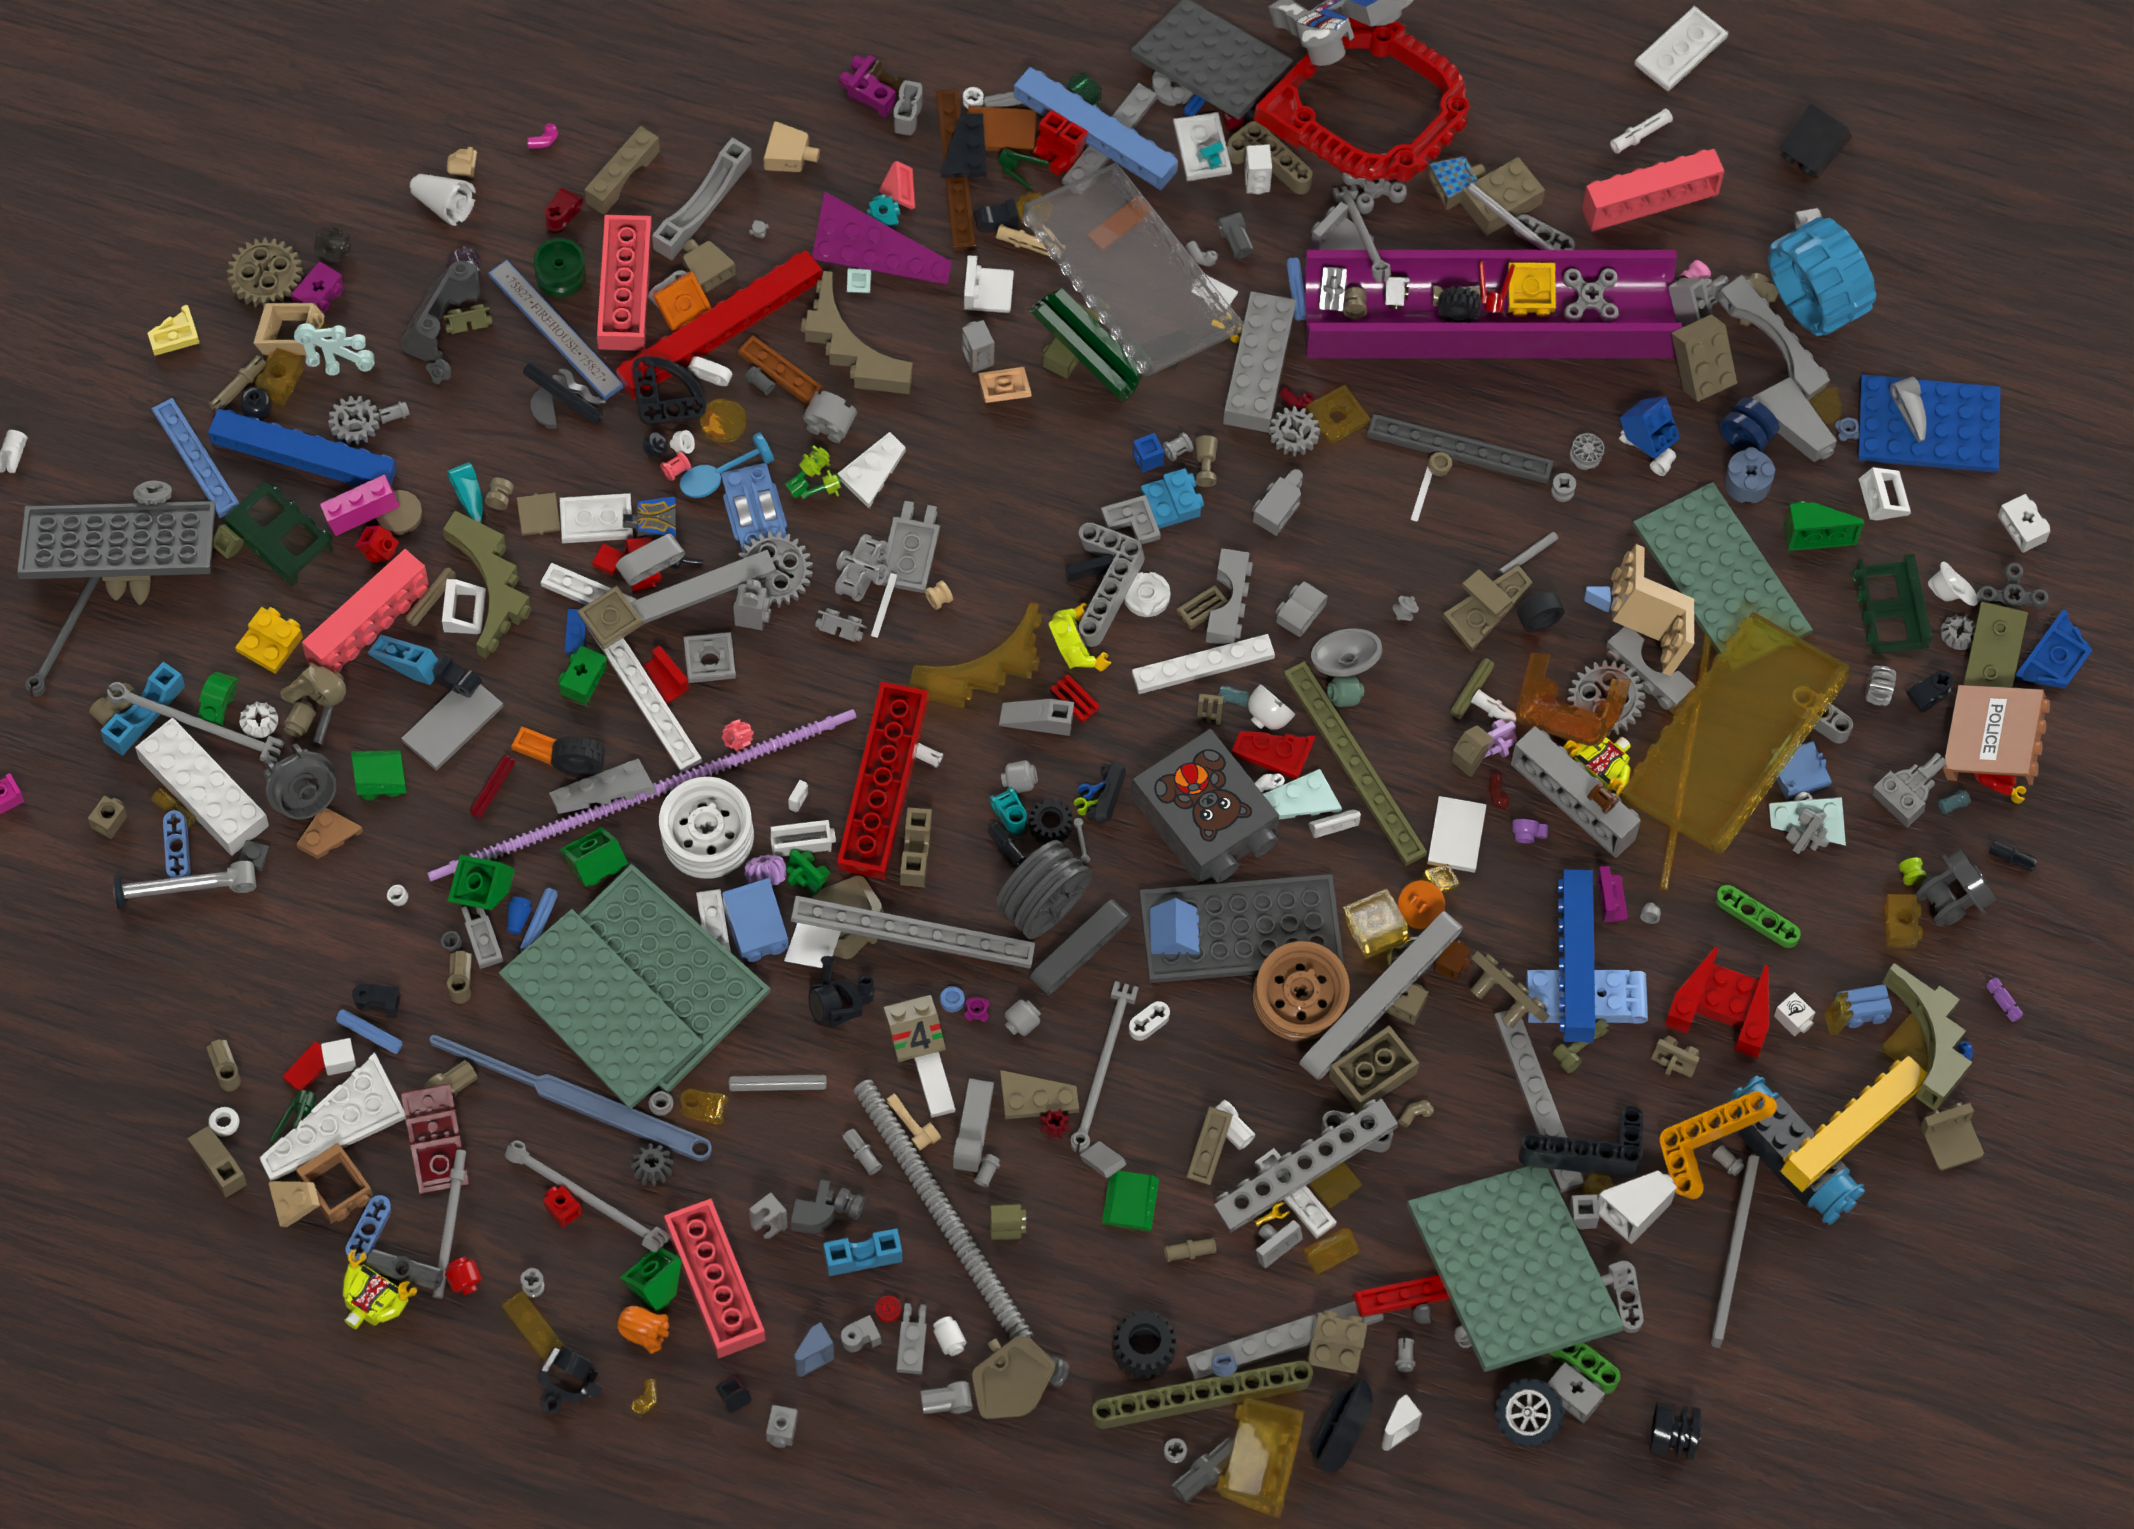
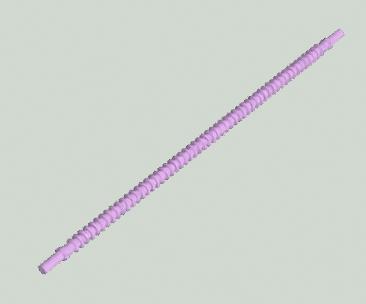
[427,709,856,882]

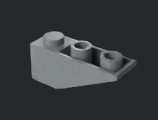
[999,699,1074,736]

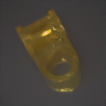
[680,1089,729,1124]

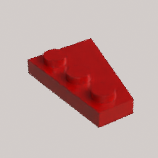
[1231,731,1316,779]

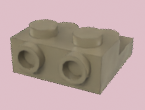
[1307,1310,1367,1374]

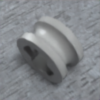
[1164,1438,1187,1463]

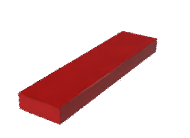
[1353,1275,1450,1318]

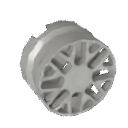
[1569,433,1605,470]

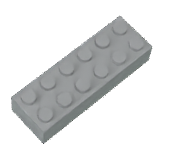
[1223,291,1296,433]
[1511,726,1641,858]

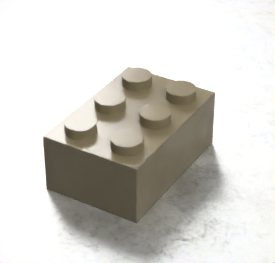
[1460,157,1545,236]
[1672,314,1737,402]
[1329,1026,1419,1113]

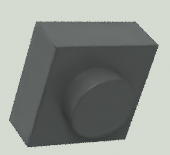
[238,840,270,871]

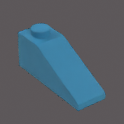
[368,635,439,685]

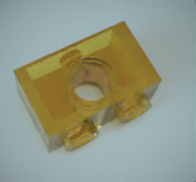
[255,348,304,406]
[1884,894,1923,949]

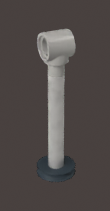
[113,861,257,909]

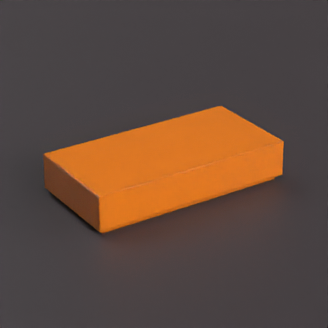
[511,726,556,766]

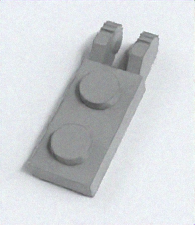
[461,906,503,969]
[897,1303,926,1374]

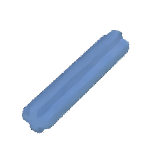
[1286,257,1306,321]
[520,888,558,952]
[336,1009,403,1054]

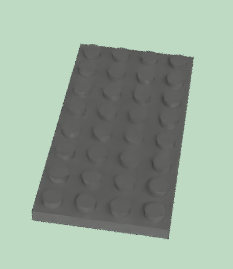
[17,501,216,579]
[1139,874,1344,983]

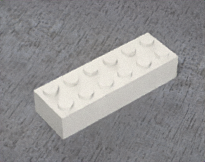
[135,718,269,856]

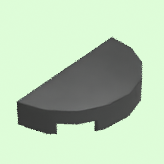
[530,387,557,429]

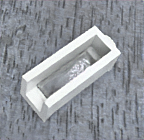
[770,820,836,857]

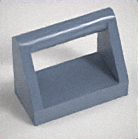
[795,1322,834,1377]

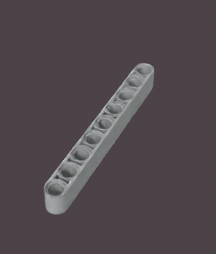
[1299,911,1463,1080]

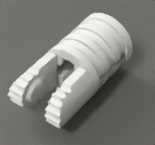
[0,430,28,473]

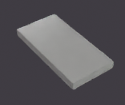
[401,684,504,771]

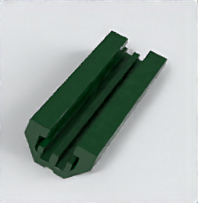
[1027,288,1144,403]

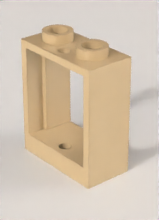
[254,303,324,355]

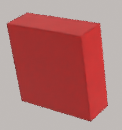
[592,544,624,575]

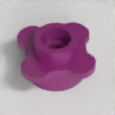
[965,998,990,1022]

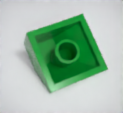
[448,855,515,911]
[620,1247,682,1312]

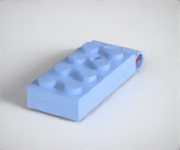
[1526,970,1648,1024]

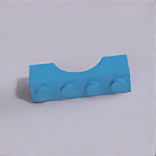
[100,661,185,756]

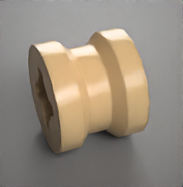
[925,580,953,610]

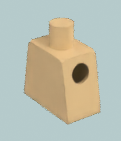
[764,121,820,172]

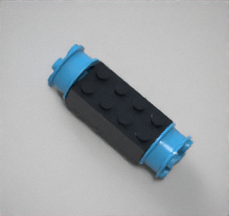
[1729,1075,1865,1225]

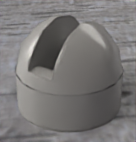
[1640,903,1661,924]

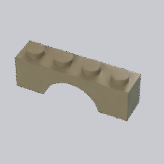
[585,126,660,215]

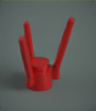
[1479,261,1515,313]

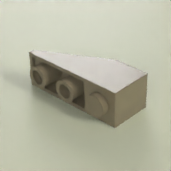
[187,1126,247,1198]

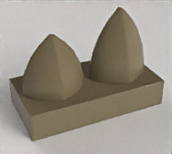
[102,575,154,605]

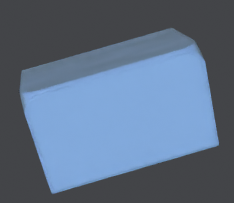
[1584,586,1611,612]

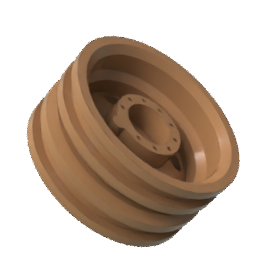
[1253,941,1350,1041]

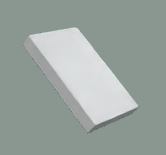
[1173,112,1232,181]
[560,493,633,543]
[1427,796,1487,873]

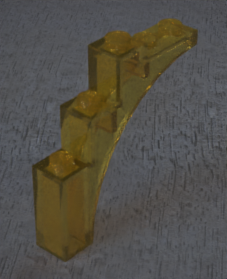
[909,603,1042,708]

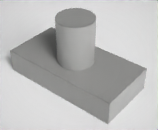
[1256,1220,1303,1269]

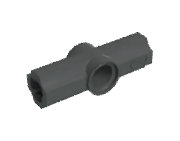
[366,1249,443,1291]
[1171,1438,1243,1504]

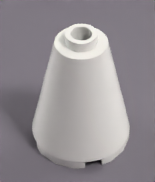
[410,174,475,226]

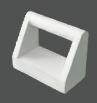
[1859,467,1911,520]
[442,579,486,634]
[1382,1395,1422,1451]

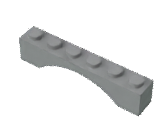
[652,138,752,260]
[1716,275,1830,400]

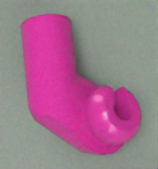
[528,124,558,149]

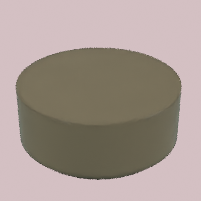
[1428,452,1452,476]

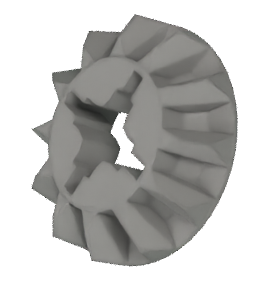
[133,481,172,505]
[1940,614,1976,650]

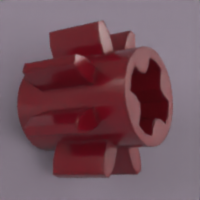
[1040,1109,1070,1141]

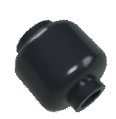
[240,387,272,421]

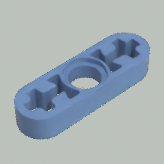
[163,810,191,878]
[346,1195,392,1264]

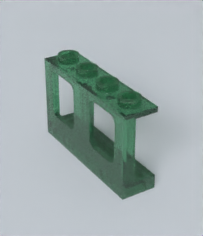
[224,481,333,586]
[1853,554,1932,654]

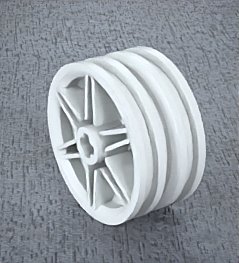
[659,777,754,879]

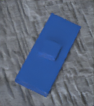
[565,609,586,654]

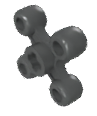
[1977,563,2049,610]

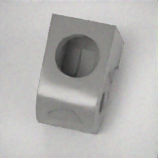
[841,1315,882,1352]

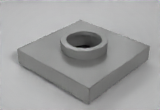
[684,632,736,683]

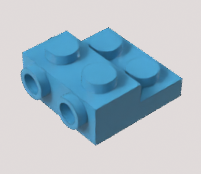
[1141,469,1204,529]

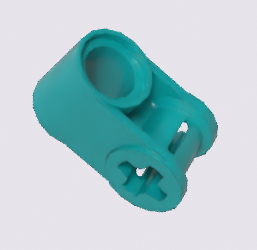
[989,787,1027,835]

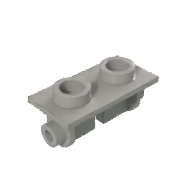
[815,608,867,642]

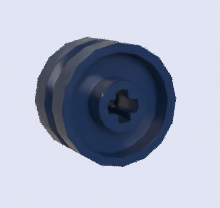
[1719,397,1780,452]

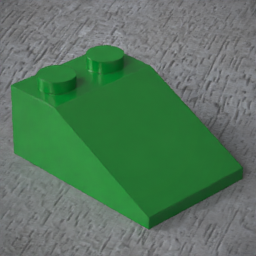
[1783,501,1864,551]

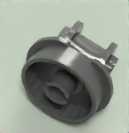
[263,743,337,820]
[1916,848,1997,926]

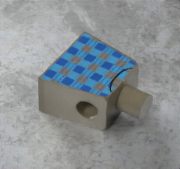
[1428,157,1486,210]

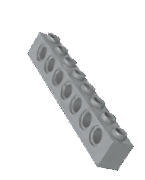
[1214,1099,1398,1233]

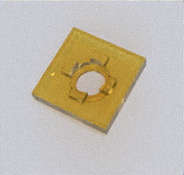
[1306,384,1370,445]

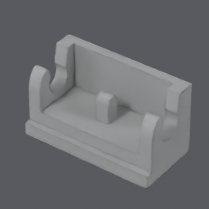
[749,1192,788,1239]

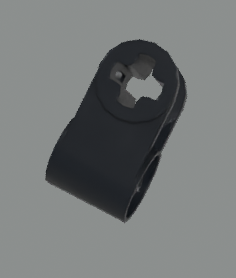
[1906,670,1953,713]

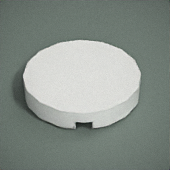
[1124,572,1171,617]

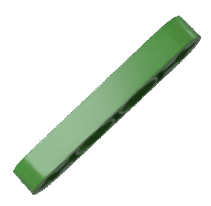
[1716,885,1801,948]

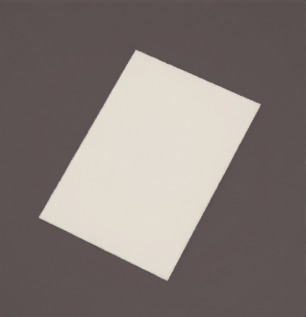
[784,923,841,968]

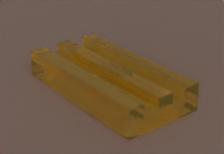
[1824,992,1854,1035]

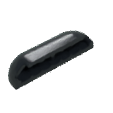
[1310,1379,1373,1472]

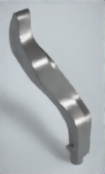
[552,369,606,406]

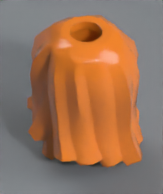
[617,1306,669,1354]

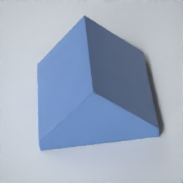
[1150,898,1200,954]

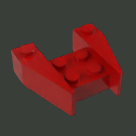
[1665,947,1769,1059]

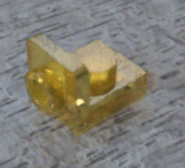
[1418,864,1460,893]

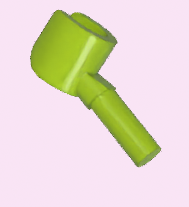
[1074,797,1099,815]

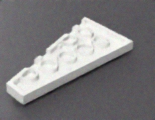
[260,1052,406,1181]

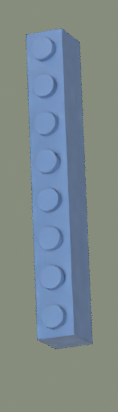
[1014,67,1178,190]

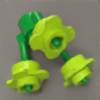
[785,445,841,499]

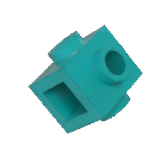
[866,195,901,228]

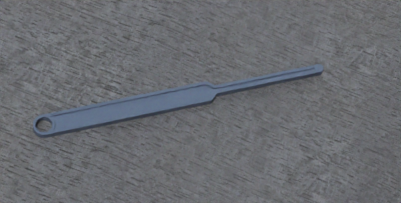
[430,1035,712,1161]

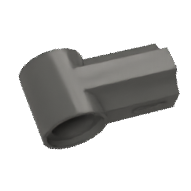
[1217,212,1253,259]

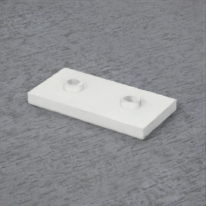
[1634,6,1728,91]

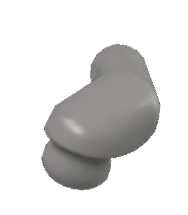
[1186,241,1218,267]

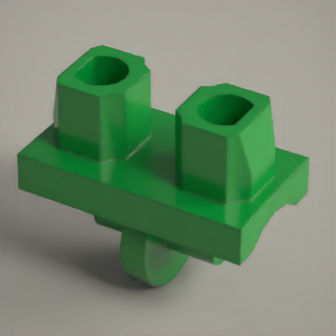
[786,849,830,895]

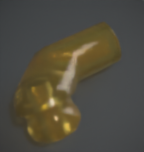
[632,1379,657,1414]

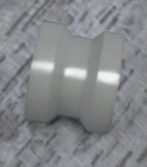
[1551,473,1576,502]

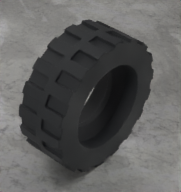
[551,736,606,777]

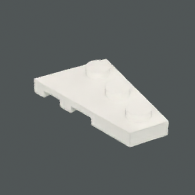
[837,432,905,508]

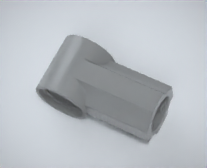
[921,1382,973,1414]

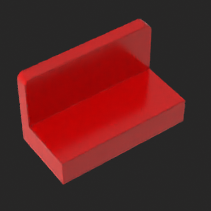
[642,645,689,704]

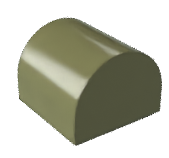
[213,525,244,558]

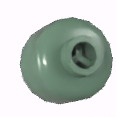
[1327,676,1364,707]

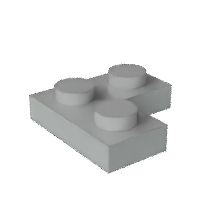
[1101,495,1161,545]

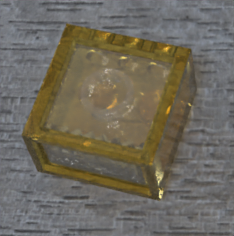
[1343,889,1410,959]

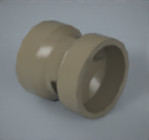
[1344,287,1367,320]
[485,477,514,510]

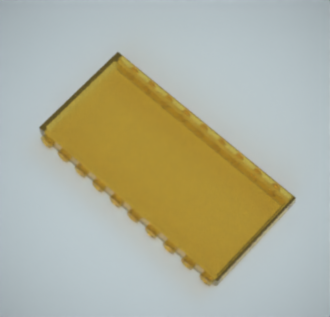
[1621,612,1850,855]

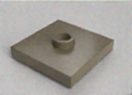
[577,586,644,650]

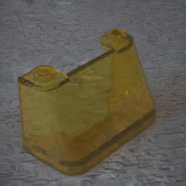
[1217,1397,1304,1519]

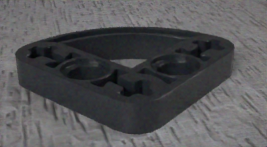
[631,356,707,425]

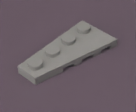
[549,758,656,814]

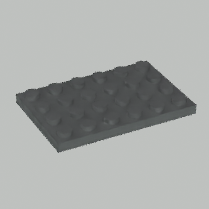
[1130,0,1294,119]

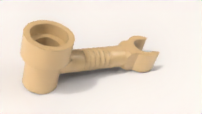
[886,1094,941,1151]

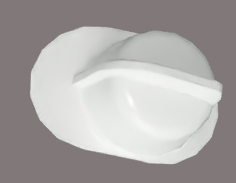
[1928,562,1978,606]

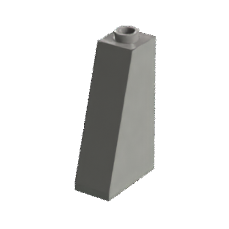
[1752,377,1837,462]

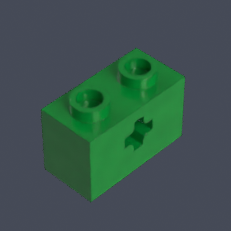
[558,646,608,706]

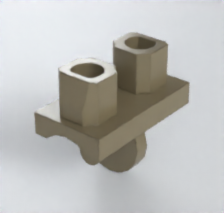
[1651,1036,1700,1078]

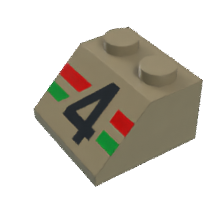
[883,995,946,1062]

